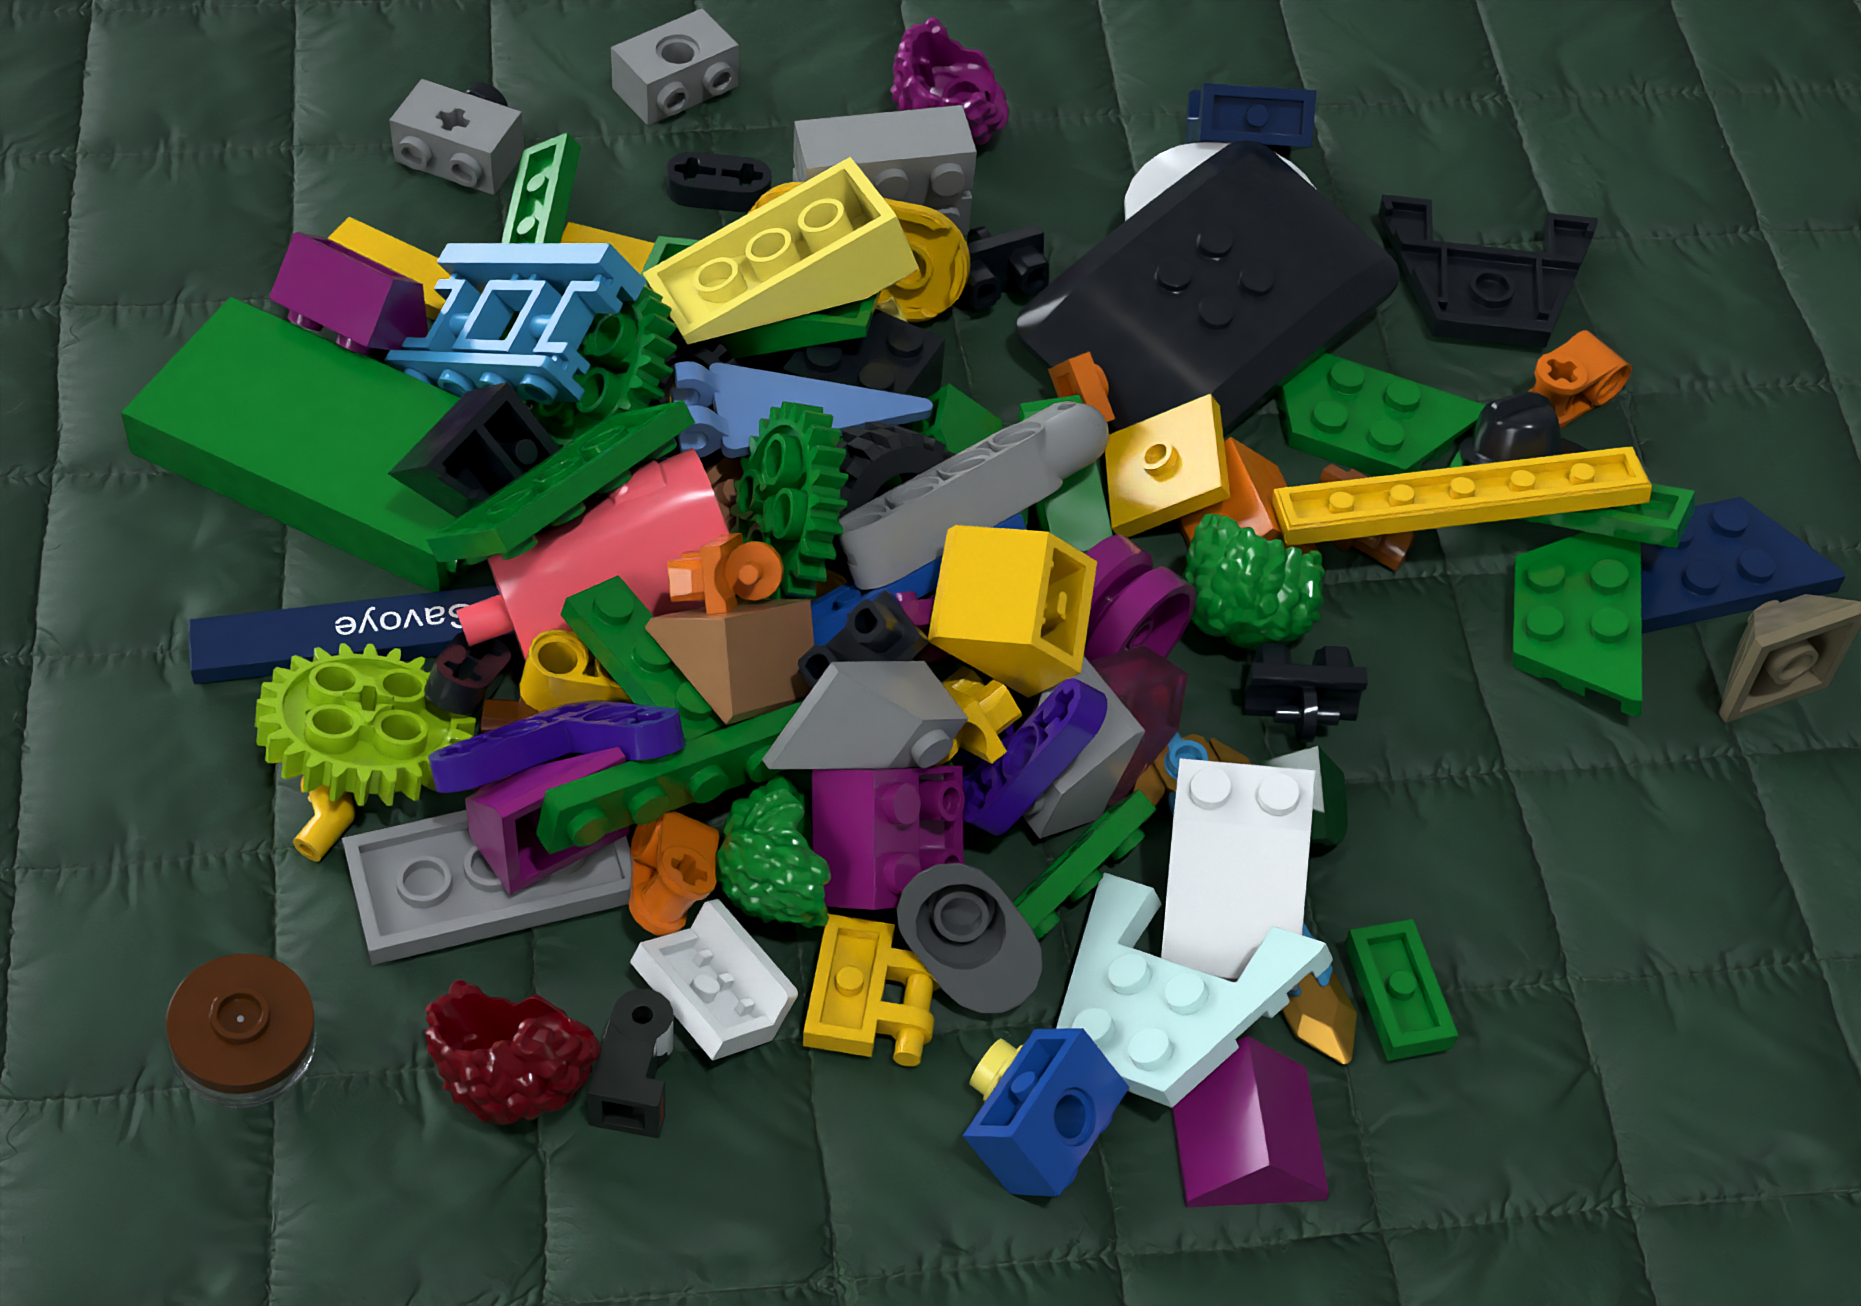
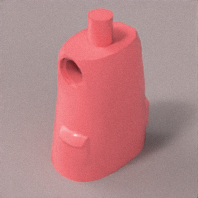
[456,448,729,662]

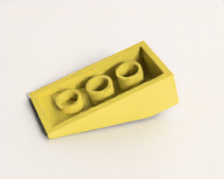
[643,157,919,345]

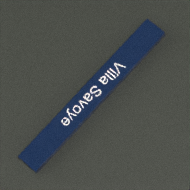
[188,585,519,684]

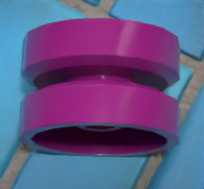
[1084,534,1197,699]

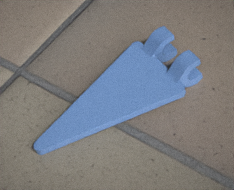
[670,361,933,458]

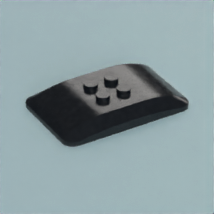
[1016,140,1400,436]

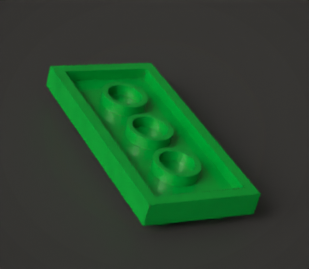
[426,400,695,565]

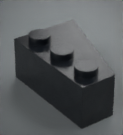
[388,382,598,525]

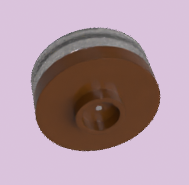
[166,954,316,1108]

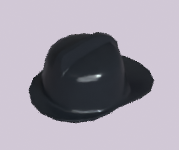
[1459,392,1589,465]

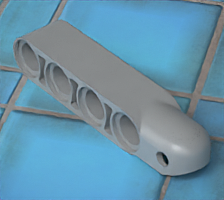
[837,401,1109,590]

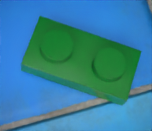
[1345,919,1459,1061]

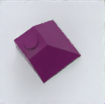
[465,747,629,895]

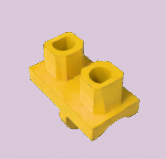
[935,666,1022,765]

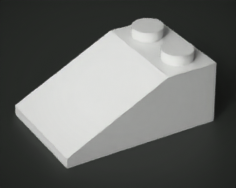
[1161,758,1315,991]

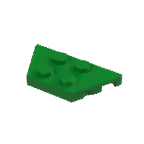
[1277,352,1485,477]
[1513,532,1642,716]

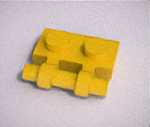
[803,914,940,1067]

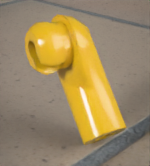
[293,775,356,862]

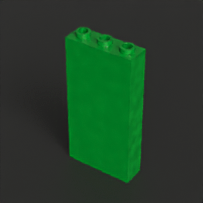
[120,296,472,592]

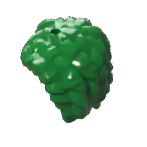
[1181,514,1325,651]
[715,774,831,928]

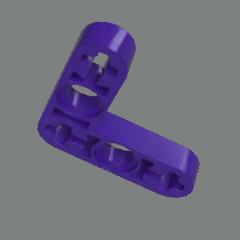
[953,677,1107,836]
[428,700,686,793]

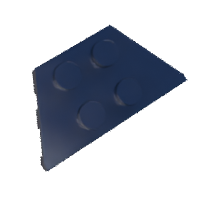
[1641,497,1846,634]

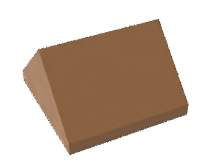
[645,599,814,725]

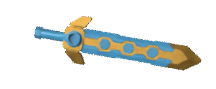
[1122,674,1357,1065]

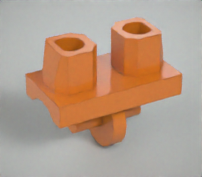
[667,533,784,615]

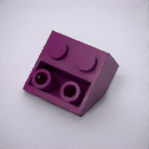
[269,232,428,356]
[812,765,965,910]

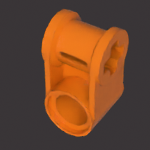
[1528,330,1632,429]
[628,810,719,936]

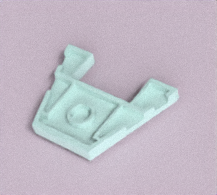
[1056,873,1333,1108]

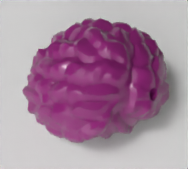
[890,17,1009,146]

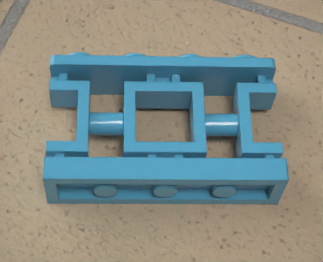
[384,243,646,405]

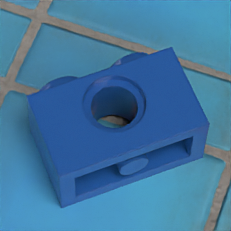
[962,1028,1129,1197]

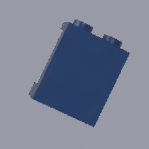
[1185,83,1317,151]

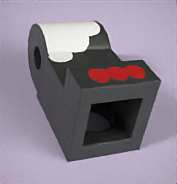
[587,989,674,1139]

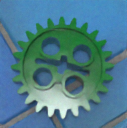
[526,286,677,449]
[729,401,848,600]

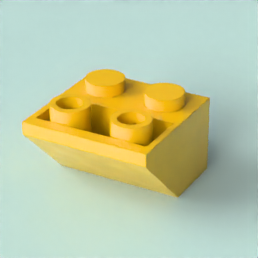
[928,525,1097,698]

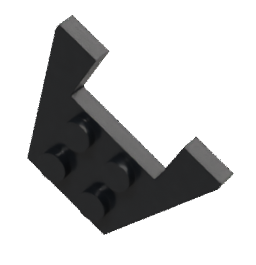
[1378,194,1598,348]

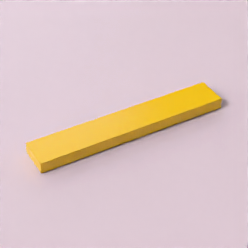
[1272,446,1652,546]

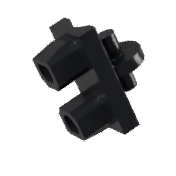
[951,224,1049,310]
[798,589,930,690]
[1242,643,1368,743]

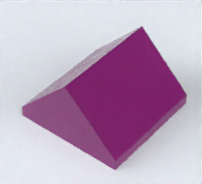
[1171,1036,1329,1207]

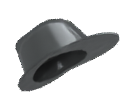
[897,863,1043,1013]

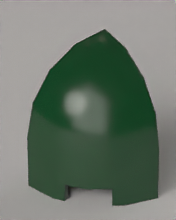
[1258,746,1348,846]

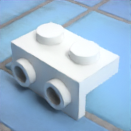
[630,899,798,1061]

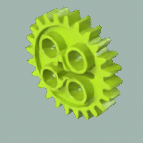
[254,643,476,806]

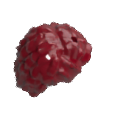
[425,979,602,1125]

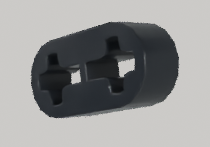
[666,152,772,213]
[424,631,511,715]

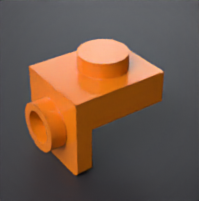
[1048,351,1115,422]

